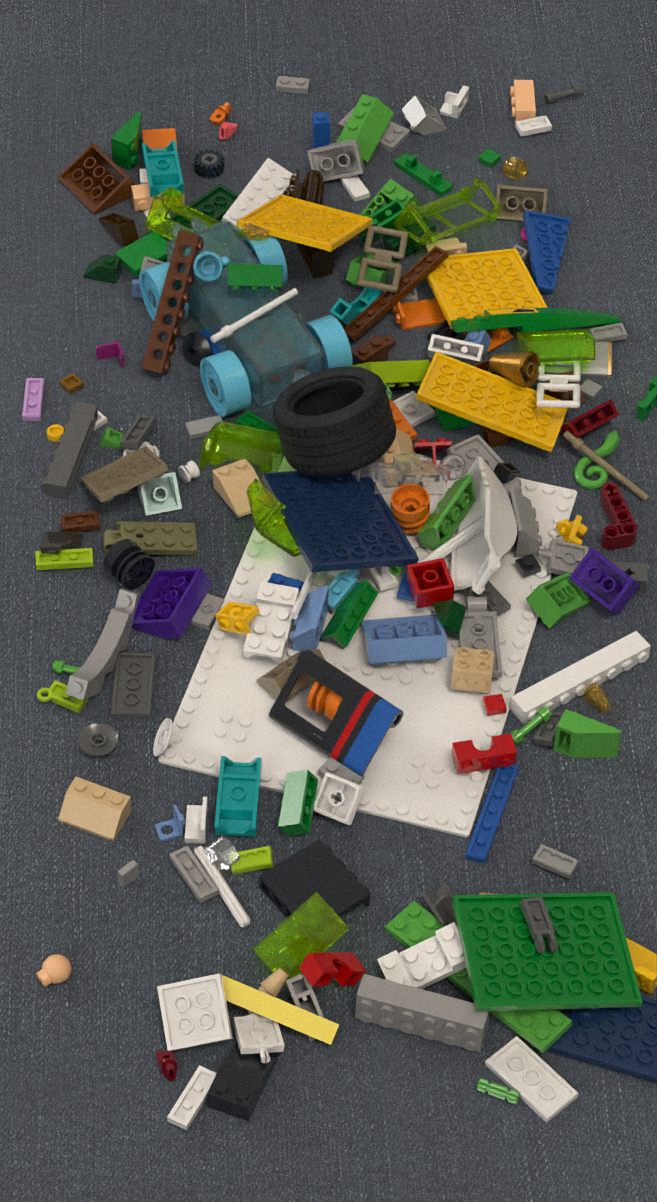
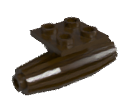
[285,169,324,205]

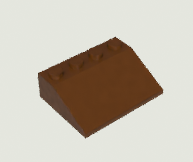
[57,142,136,215]

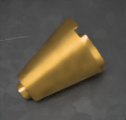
[489,351,541,387]

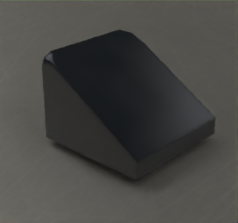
[493,462,521,484]

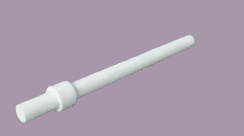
[210,288,298,343]
[290,570,317,619]

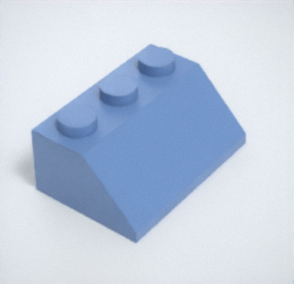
[290,585,329,651]

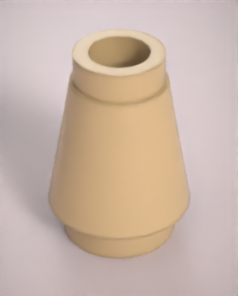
[258,967,289,997]

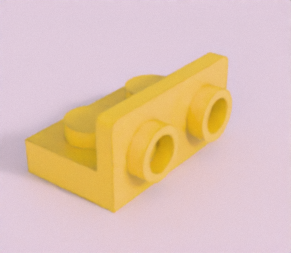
[215,601,260,635]

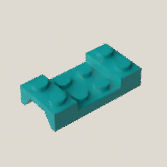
[142,140,184,197]
[214,756,262,837]

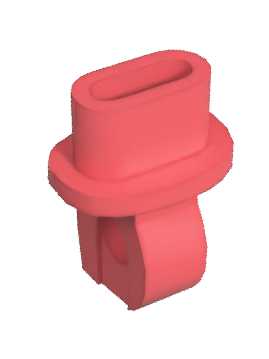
[219,122,238,140]

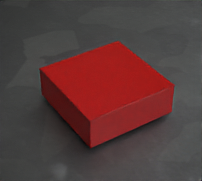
[483,694,507,716]

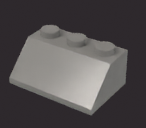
[509,489,542,556]

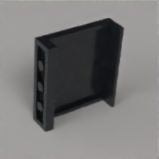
[259,839,370,944]

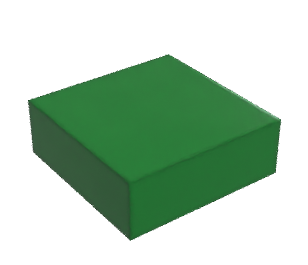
[478,149,501,168]

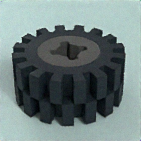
[194,149,224,179]

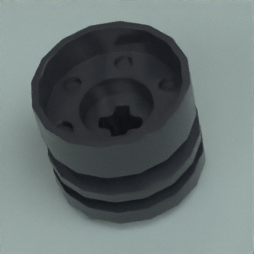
[103,539,155,590]

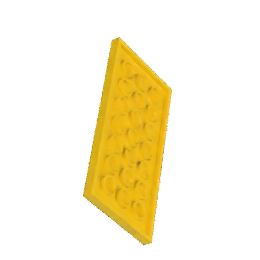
[415,352,568,452]

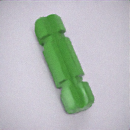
[477,1078,520,1104]

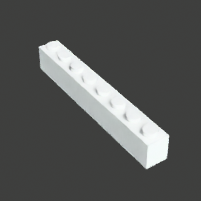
[510,631,651,724]

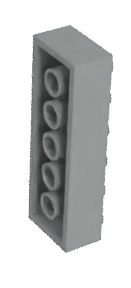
[355,974,489,1052]

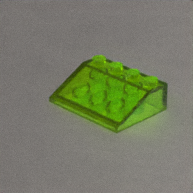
[517,329,595,365]

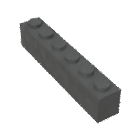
[43,401,98,498]

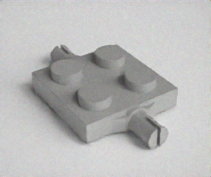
[537,539,588,575]

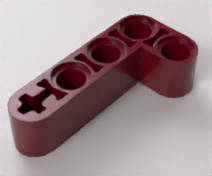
[600,482,638,550]

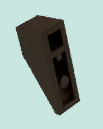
[98,213,139,246]

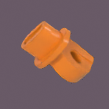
[209,102,232,126]

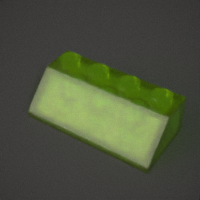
[253,892,350,986]

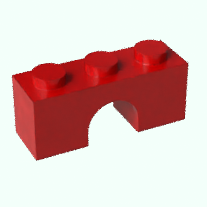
[451,733,517,774]
[299,952,366,987]

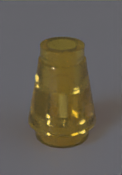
[242,223,269,240]
[584,683,612,713]

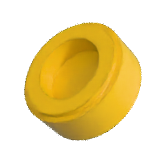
[47,424,64,442]

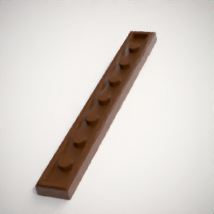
[343,246,449,342]

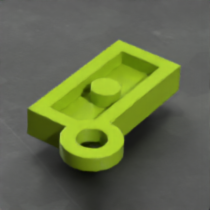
[37,680,89,713]

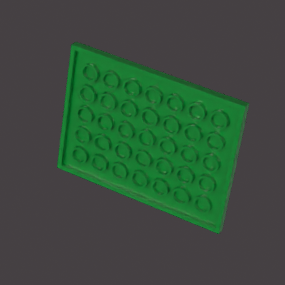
[452,892,643,1012]

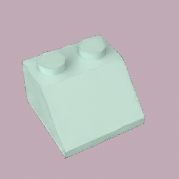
[138,472,182,516]

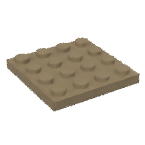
[80,446,168,503]

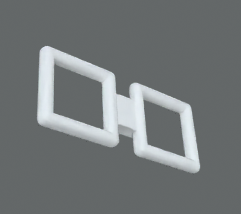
[536,358,581,408]

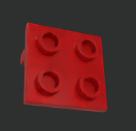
[413,438,452,475]

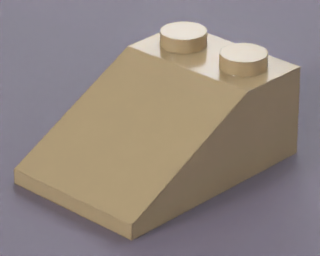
[212,459,272,518]

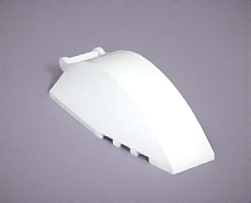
[450,456,517,594]

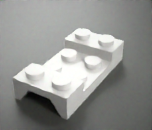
[243,581,299,664]
[377,922,466,989]

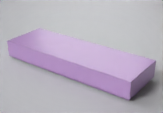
[22,378,45,421]

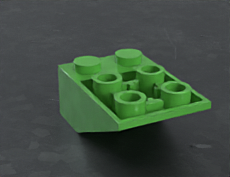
[360,179,420,217]
[553,709,622,758]

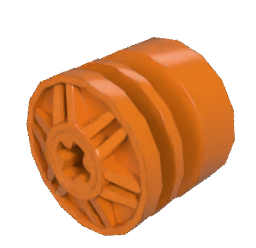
[391,484,430,534]
[307,680,343,721]

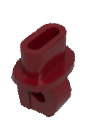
[156,1051,178,1081]

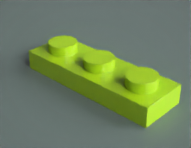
[35,548,93,570]

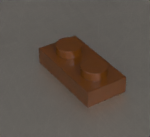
[60,510,100,534]

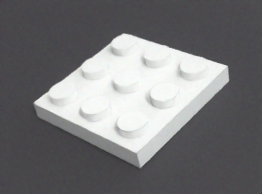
[157,973,233,1051]

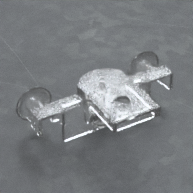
[350,453,468,495]

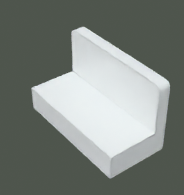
[185,797,208,844]

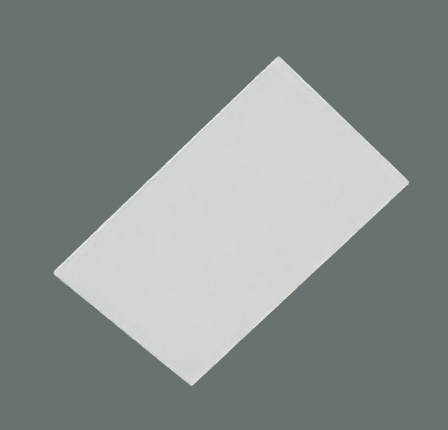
[158,455,577,838]

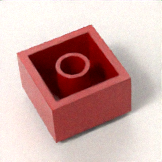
[406,558,454,609]

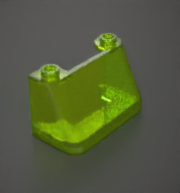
[247,478,301,557]

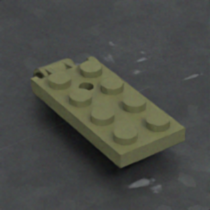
[103,521,197,555]

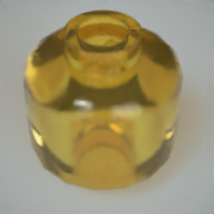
[503,156,528,180]

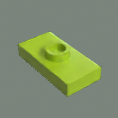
[230,846,274,875]

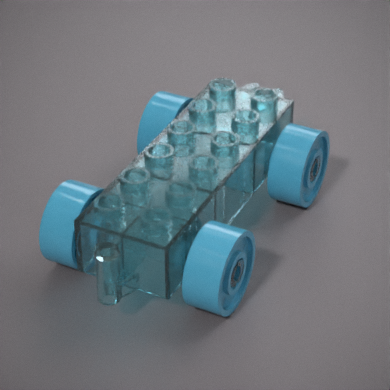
[139,219,353,417]

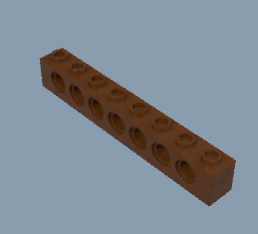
[141,230,204,375]

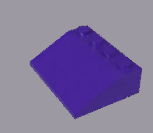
[132,567,212,639]

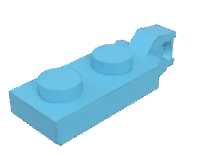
[328,569,360,612]

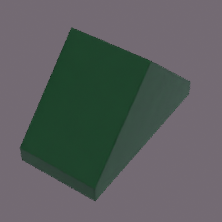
[433,600,466,635]

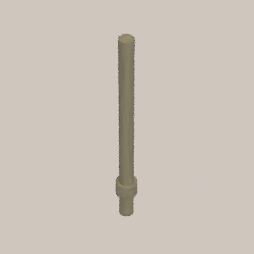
[563,431,650,502]

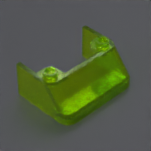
[200,422,283,473]

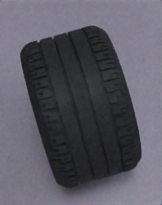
[273,366,396,477]

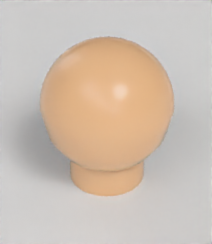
[36,954,71,987]

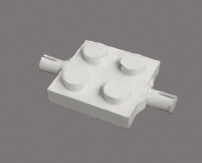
[233,1010,285,1063]

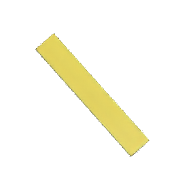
[222,975,339,1045]

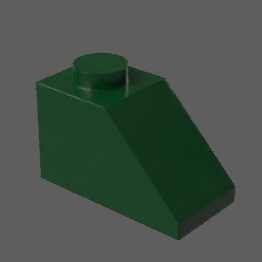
[83,254,121,284]

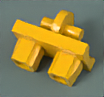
[556,515,588,545]

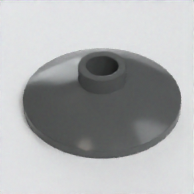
[78,723,118,756]

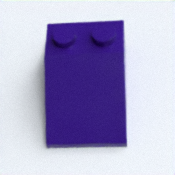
[569,547,641,615]

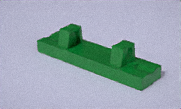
[394,153,453,197]

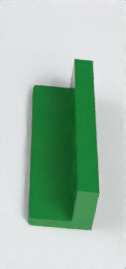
[320,580,379,648]

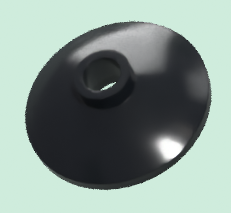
[182,332,212,367]

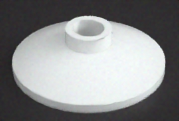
[153,718,175,757]

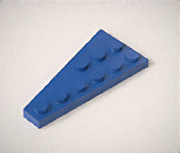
[523,210,571,294]

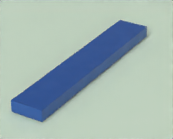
[465,765,519,864]

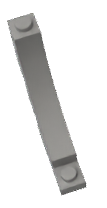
[66,588,140,700]

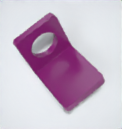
[96,341,125,367]

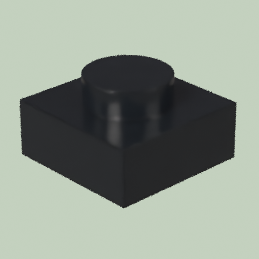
[515,554,541,577]

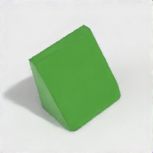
[99,427,124,449]

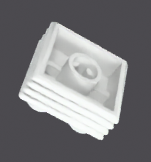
[313,772,365,825]

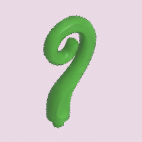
[574,430,620,490]

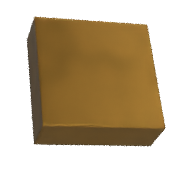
[59,373,84,395]

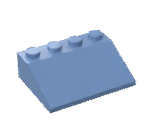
[361,614,447,665]

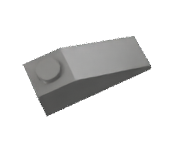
[286,974,324,1041]

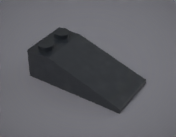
[207,1042,281,1122]

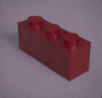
[560,399,619,442]

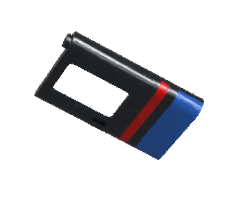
[269,650,404,780]

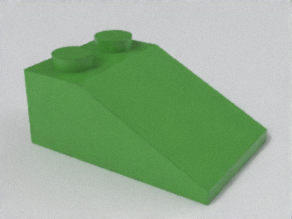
[346,253,400,286]
[526,572,592,628]

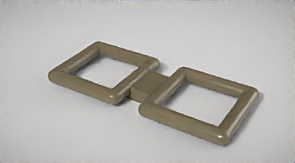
[357,225,408,292]

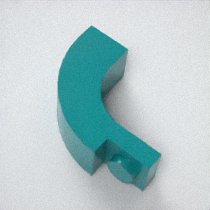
[329,287,384,325]

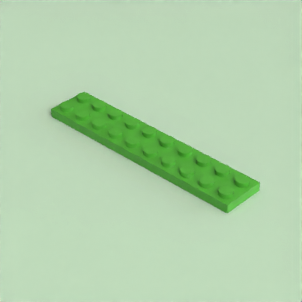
[385,901,572,1053]

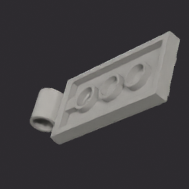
[448,434,522,496]
[459,597,502,678]

